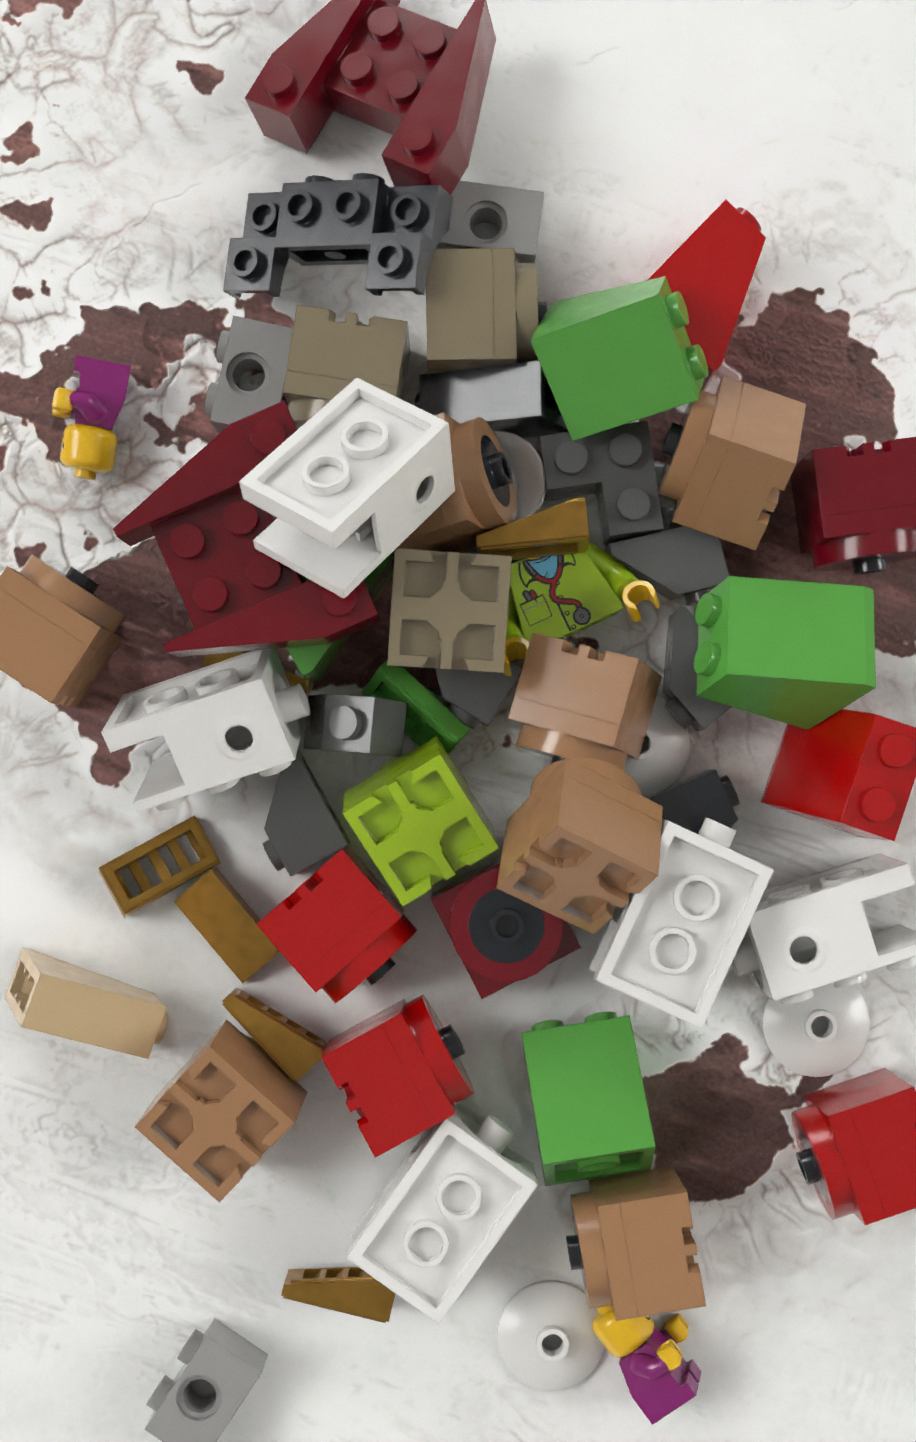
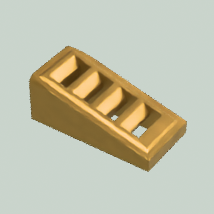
[476,496,589,560]
[98,815,221,918]
[222,988,327,1081]
[281,1267,395,1323]

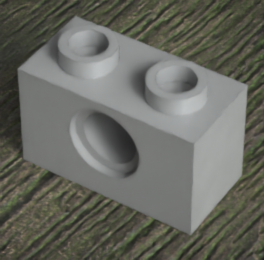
[436,180,544,263]
[205,315,293,433]
[145,1318,268,1442]

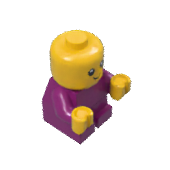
[52,355,131,480]
[592,1306,702,1425]

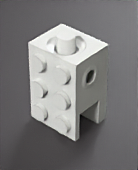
[239,378,455,599]
[101,649,310,812]
[588,817,774,1029]
[732,853,916,1005]
[347,1108,538,1325]

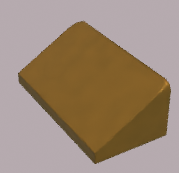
[174,867,280,983]

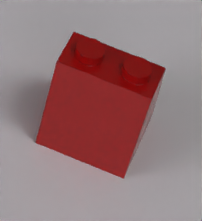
[648,199,766,391]
[760,709,916,841]

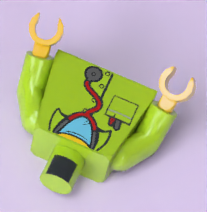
[504,543,660,676]

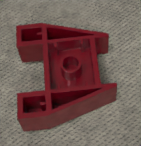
[245,0,496,195]
[113,400,381,657]

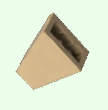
[5,948,168,1059]

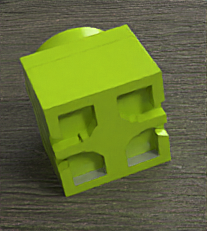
[342,736,499,906]

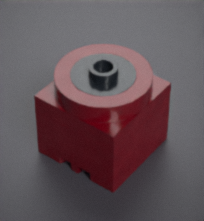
[790,437,916,575]
[431,858,581,999]

